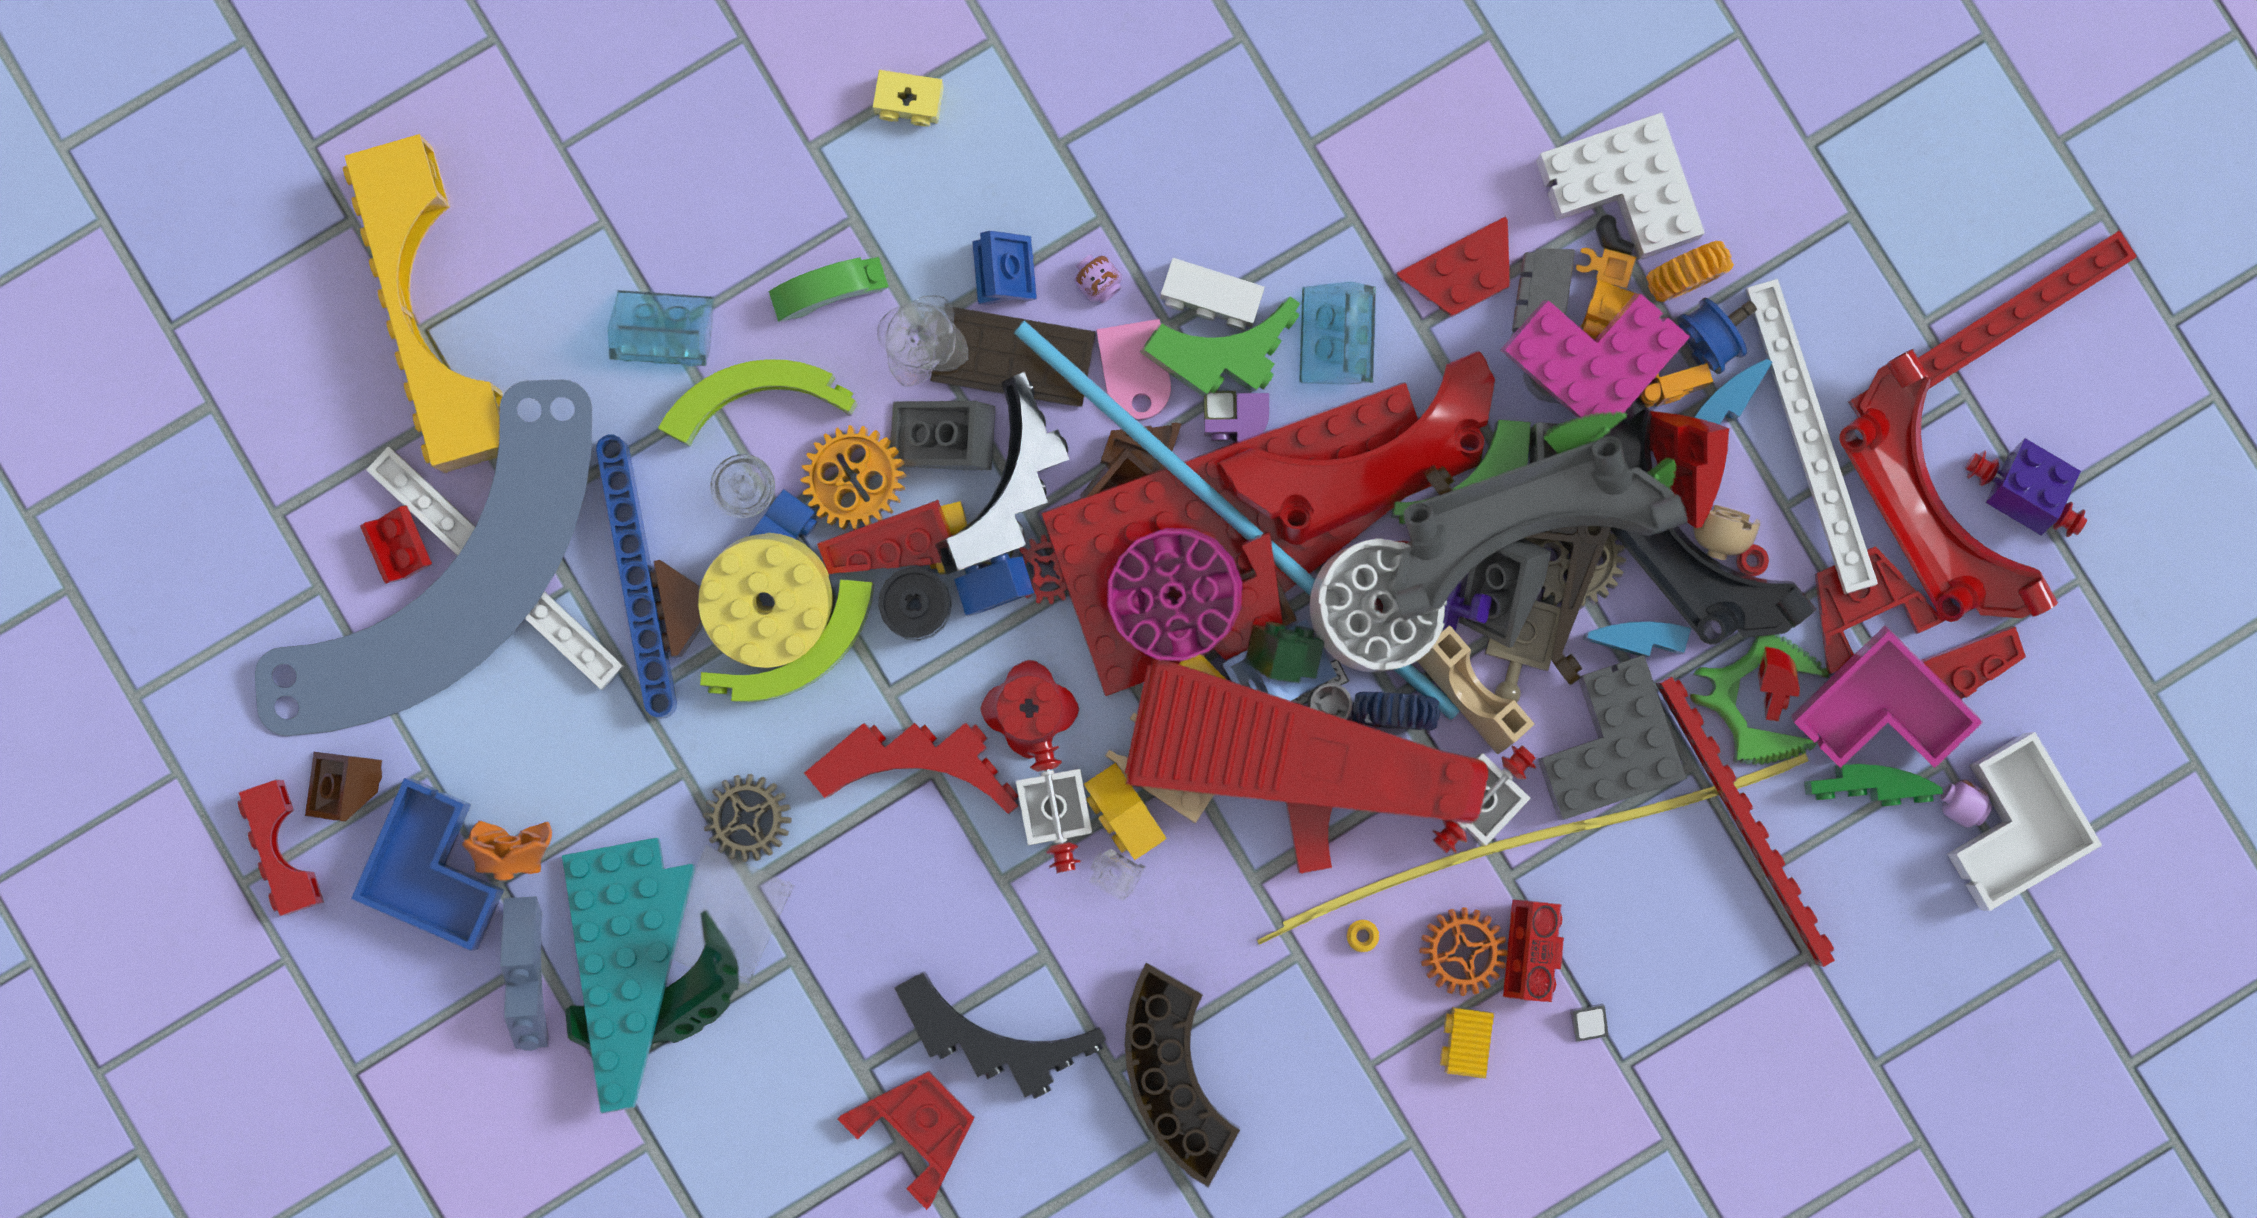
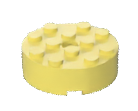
[698,533,833,668]

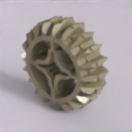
[703,774,792,862]

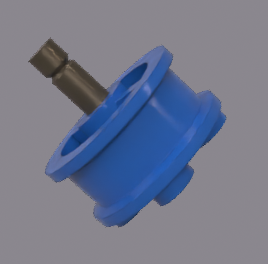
[1677,297,1757,374]

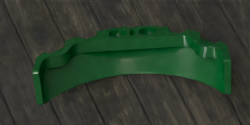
[565,910,739,1050]

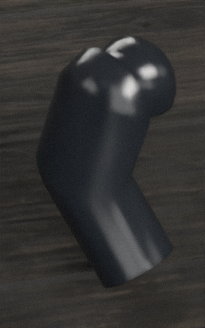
[1596,214,1635,255]

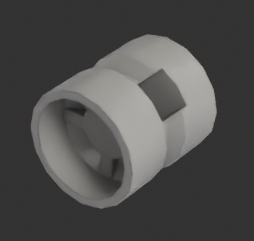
[1307,683,1352,719]

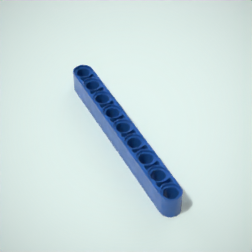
[596,434,677,718]

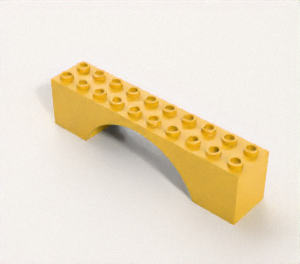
[343,134,503,473]

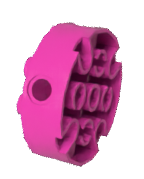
[1108,528,1242,661]

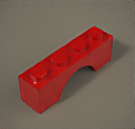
[238,780,324,916]

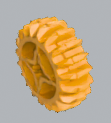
[1646,241,1734,302]

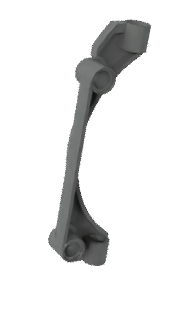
[1393,436,1688,621]

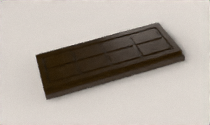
[930,305,1096,407]

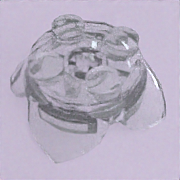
[877,295,968,387]

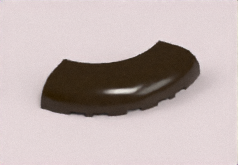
[1125,963,1240,1188]

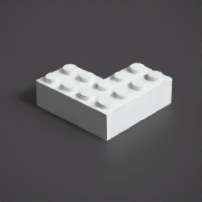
[1536,113,1705,260]
[1947,732,2102,911]

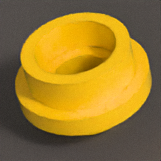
[1346,920,1379,952]

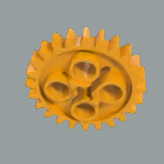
[801,425,906,530]

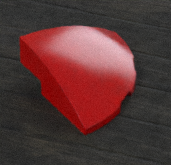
[1650,411,1729,528]

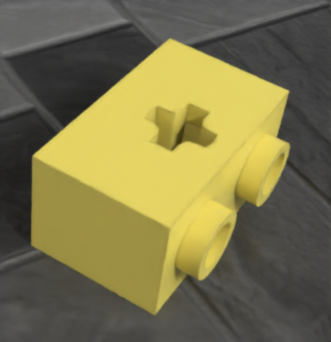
[873,70,944,127]

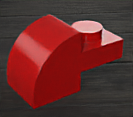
[1758,646,1800,722]

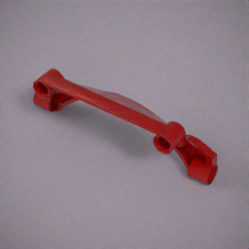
[1839,349,2058,622]
[1217,351,1495,545]

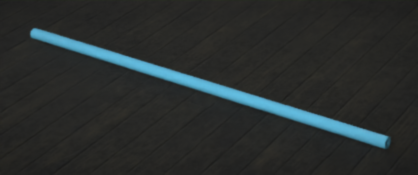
[1014,321,1460,720]

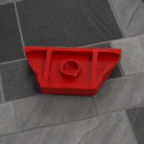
[1396,216,1510,317]

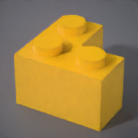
[1083,762,1167,861]

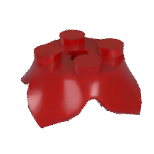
[980,660,1079,759]

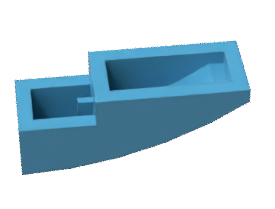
[1692,359,1772,424]
[1583,621,1691,658]

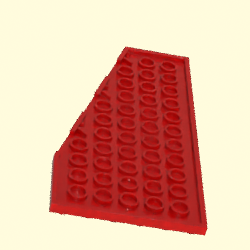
[1041,382,1418,696]

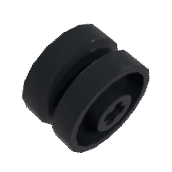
[878,567,952,641]

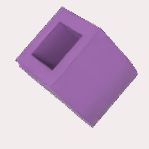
[1204,393,1269,442]

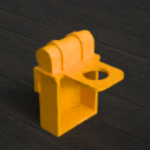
[1580,280,1636,340]
[1638,363,1713,408]

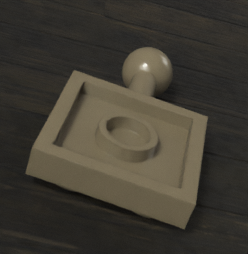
[1485,600,1561,703]

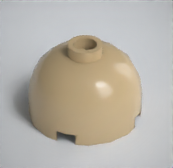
[1693,505,1761,560]

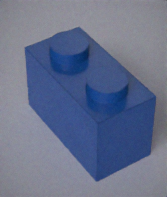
[954,553,1034,616]

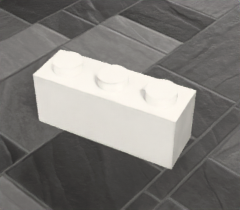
[1161,258,1265,330]

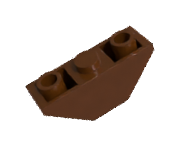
[650,560,703,658]

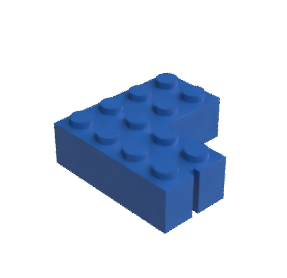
[351,778,505,951]

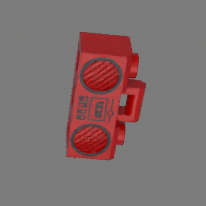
[1503,899,1564,1002]

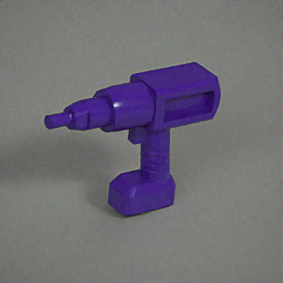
[1442,582,1491,632]

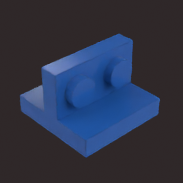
[972,230,1037,305]

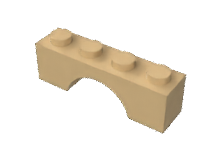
[1417,625,1535,755]

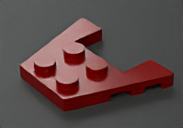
[1169,531,1283,660]
[1815,546,1945,674]
[837,1071,975,1210]

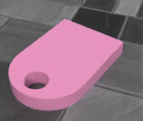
[1096,319,1171,421]

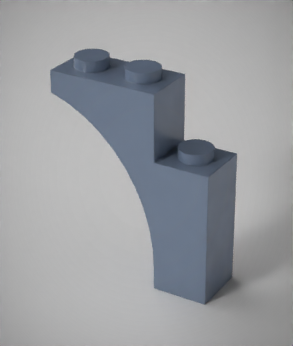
[500,896,549,1051]

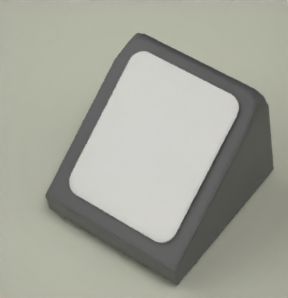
[1570,1004,1608,1042]

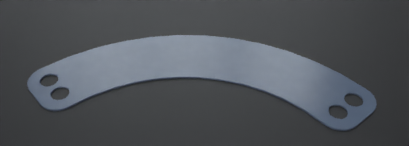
[255,380,592,736]

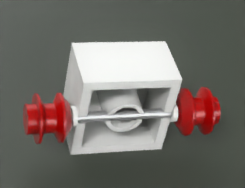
[1016,741,1092,873]
[1432,745,1536,854]

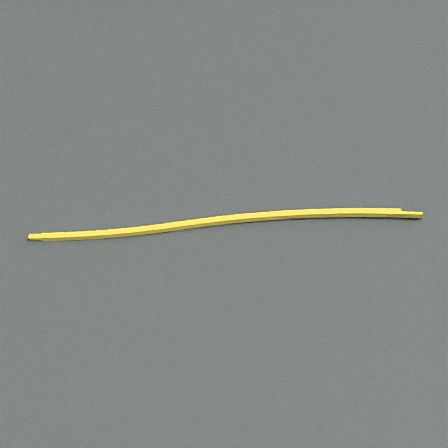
[1257,753,1809,945]

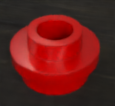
[1736,544,1769,577]

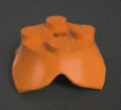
[462,820,552,880]

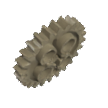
[1524,526,1626,609]

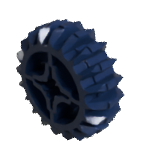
[1352,691,1440,731]

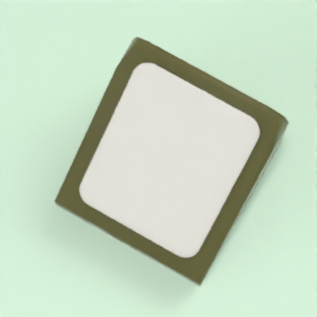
[1204,391,1237,422]

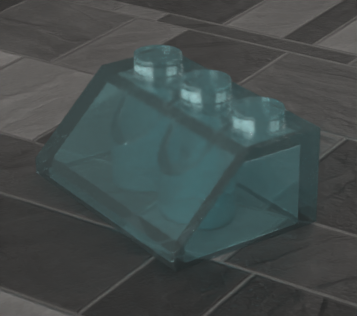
[1299,281,1376,385]
[608,290,714,366]

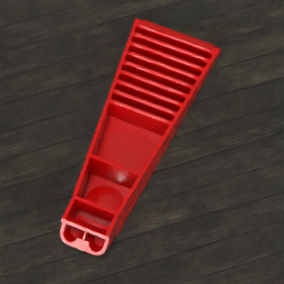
[1124,657,1488,824]

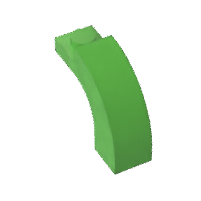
[768,257,889,322]

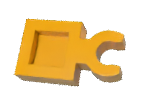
[1576,248,1636,288]

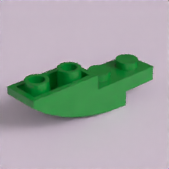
[1804,764,1943,806]

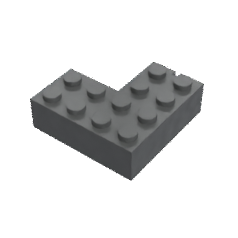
[1538,655,1687,820]

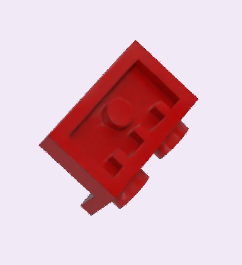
[360,505,432,584]

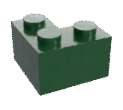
[1245,622,1324,683]

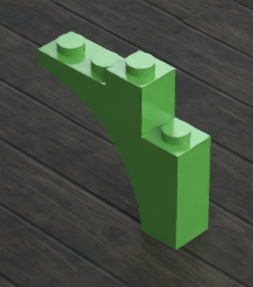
[1140,296,1301,397]
[1391,420,1531,525]

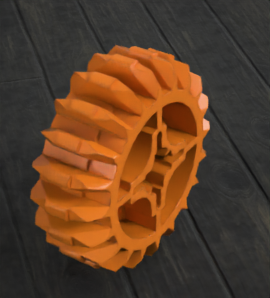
[1419,907,1507,996]

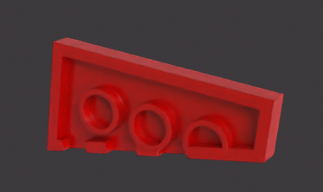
[1922,626,2026,699]

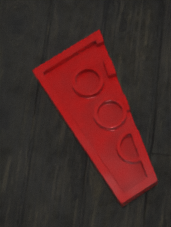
[817,500,952,574]

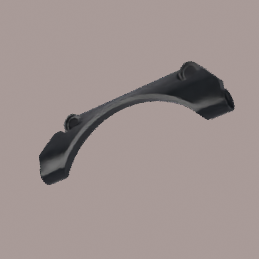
[1604,397,1817,645]

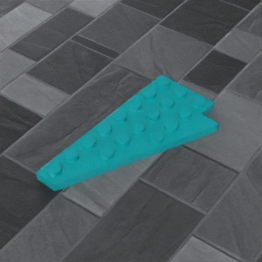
[562,837,695,1114]

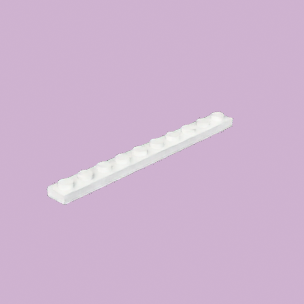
[1745,279,1878,595]
[366,446,625,690]

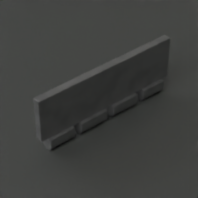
[1511,248,1575,337]

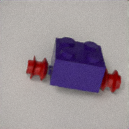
[1965,438,2087,537]

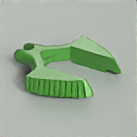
[1544,411,1676,489]
[1690,634,1829,765]

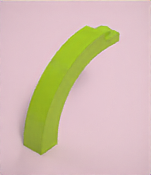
[658,359,858,446]
[700,579,875,702]

